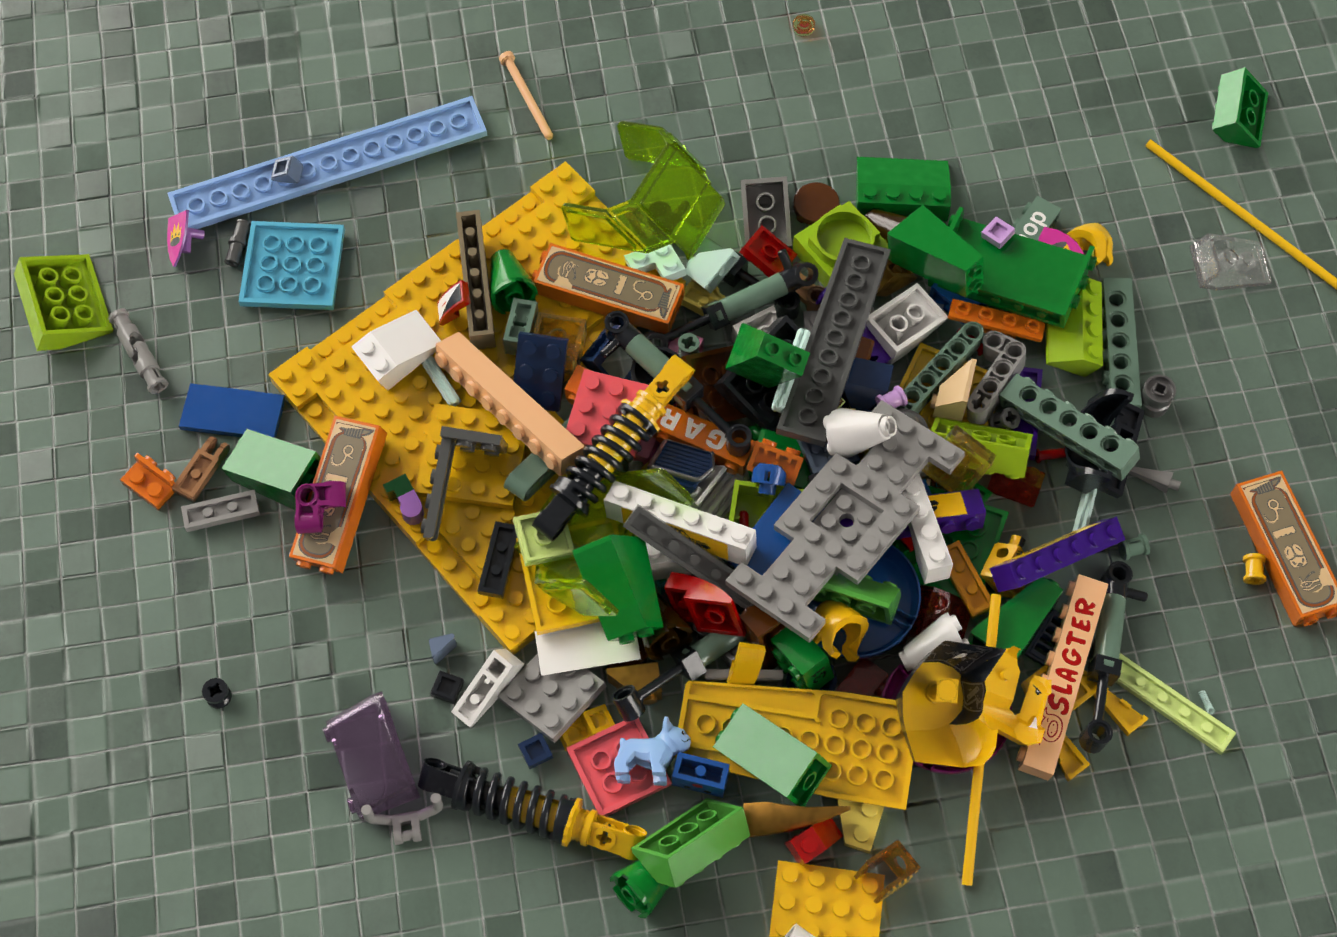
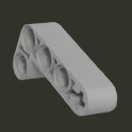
[967,331,1026,425]

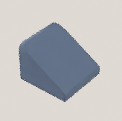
[271,156,303,183]
[429,633,457,664]

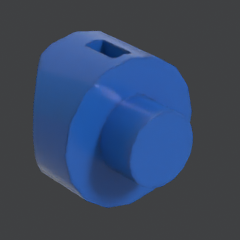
[751,463,787,495]

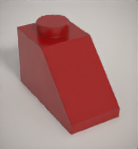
[785,818,843,865]

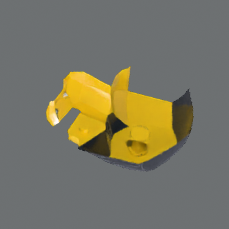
[895,641,1052,768]

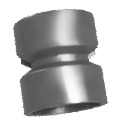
[1140,374,1176,418]

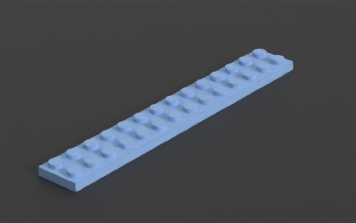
[167,96,488,229]

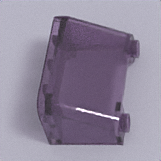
[323,691,420,820]

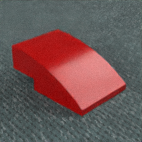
[664,572,746,637]

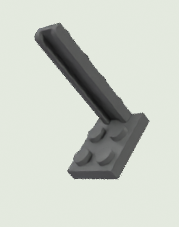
[421,426,508,541]

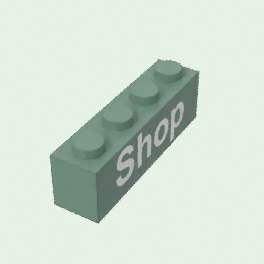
[1012,196,1061,241]

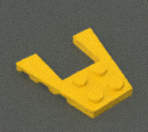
[1021,665,1149,782]

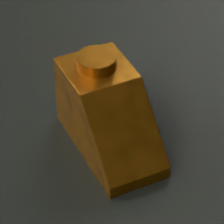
[876,260,917,296]
[607,662,662,705]

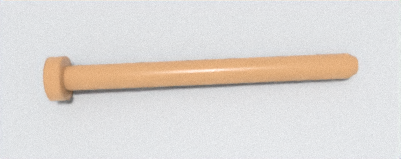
[499,51,553,140]

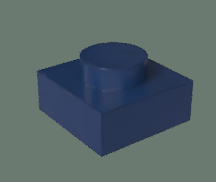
[518,733,553,769]

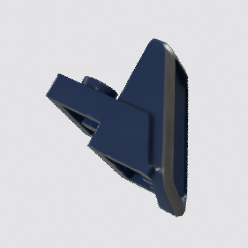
[646,439,715,500]

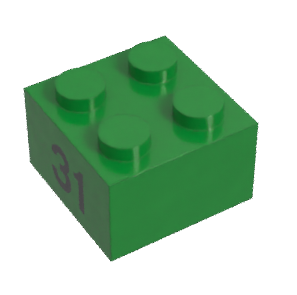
[770,627,834,690]

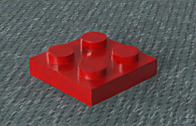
[739,225,798,277]

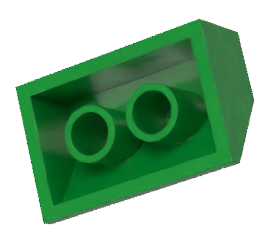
[1212,67,1268,148]

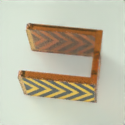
[854,840,921,904]

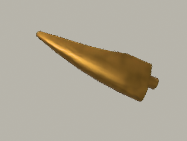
[743,802,850,837]

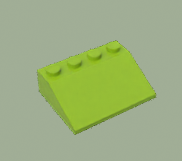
[14,254,113,351]

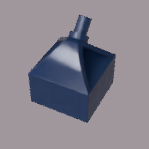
[842,357,894,412]

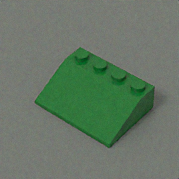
[856,157,951,222]

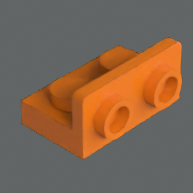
[746,438,804,486]
[120,453,176,510]

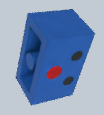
[672,752,730,798]

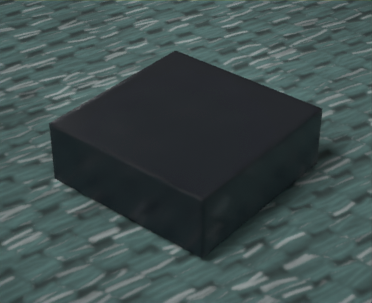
[430,671,464,705]

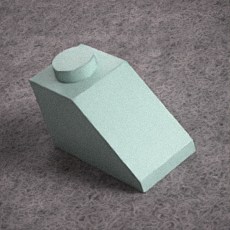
[686,248,740,294]

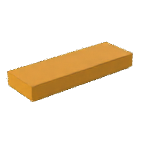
[947,540,991,619]

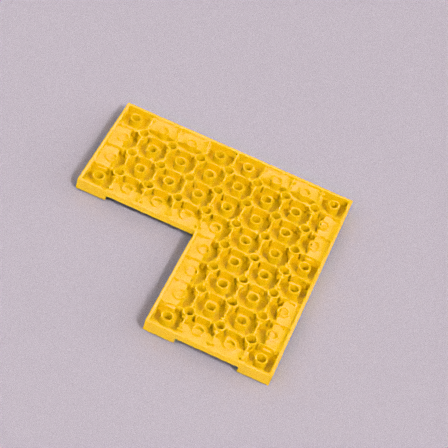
[268,161,686,655]

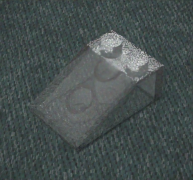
[1190,233,1272,290]

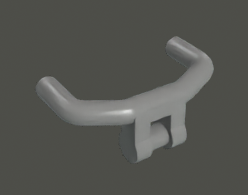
[361,793,443,845]

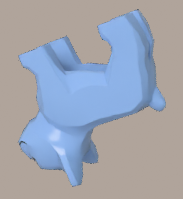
[614,716,691,786]

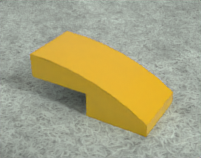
[727,642,766,685]
[560,704,615,751]

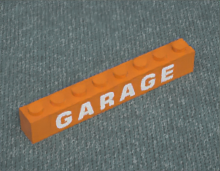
[564,365,756,476]

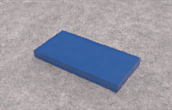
[179,383,286,438]
[728,483,825,575]

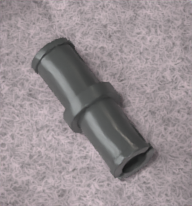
[224,219,251,267]

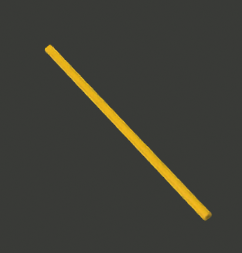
[1145,139,1337,290]
[961,594,1001,886]

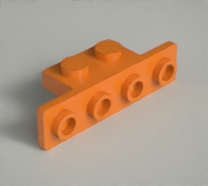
[948,299,1045,342]

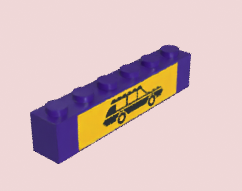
[840,489,986,540]
[989,516,1126,592]

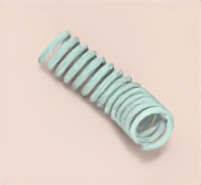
[1198,691,1215,715]

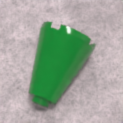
[490,249,538,315]
[610,860,670,919]

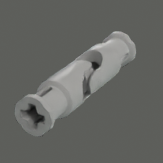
[108,308,169,394]

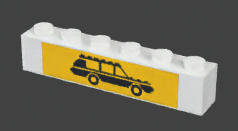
[604,481,757,565]

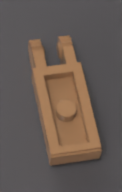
[172,436,230,502]

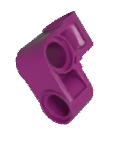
[294,481,346,534]

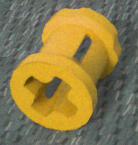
[1243,553,1267,585]

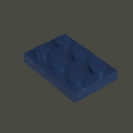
[514,331,569,412]

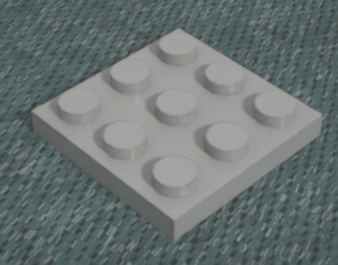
[497,653,607,743]

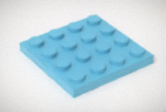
[238,221,345,310]

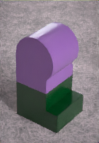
[383,474,424,525]

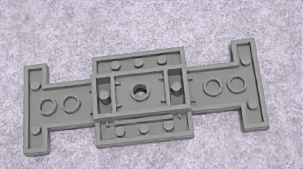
[725,400,965,643]

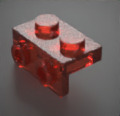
[987,467,1046,507]

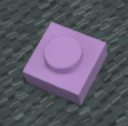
[981,217,1015,249]

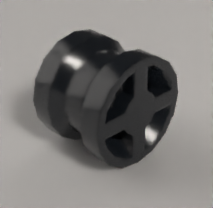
[202,678,232,709]

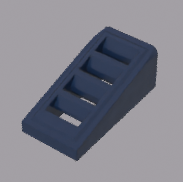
[1024,609,1062,666]

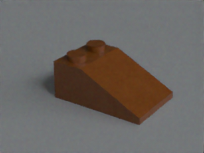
[740,605,786,670]

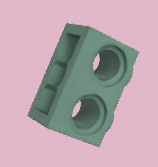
[503,298,539,355]

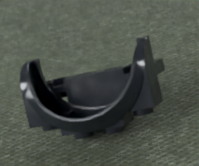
[1065,388,1145,499]

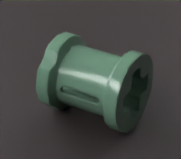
[678,333,700,358]
[1118,533,1150,561]

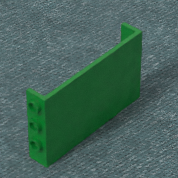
[928,207,1097,328]

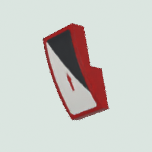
[437,280,470,326]

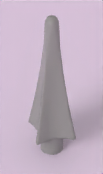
[1129,466,1181,493]

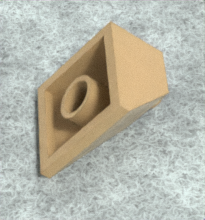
[930,358,977,421]

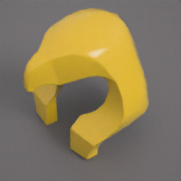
[1067,223,1113,267]
[812,600,869,662]

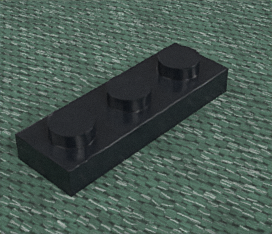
[477,521,517,599]

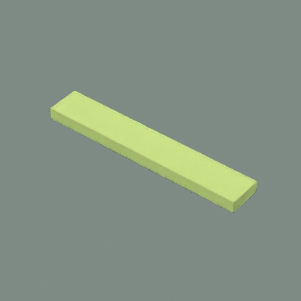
[1090,653,1236,755]

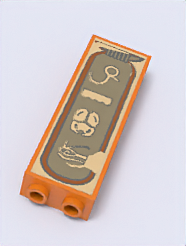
[531,243,685,334]
[289,416,388,575]
[1230,470,1337,626]

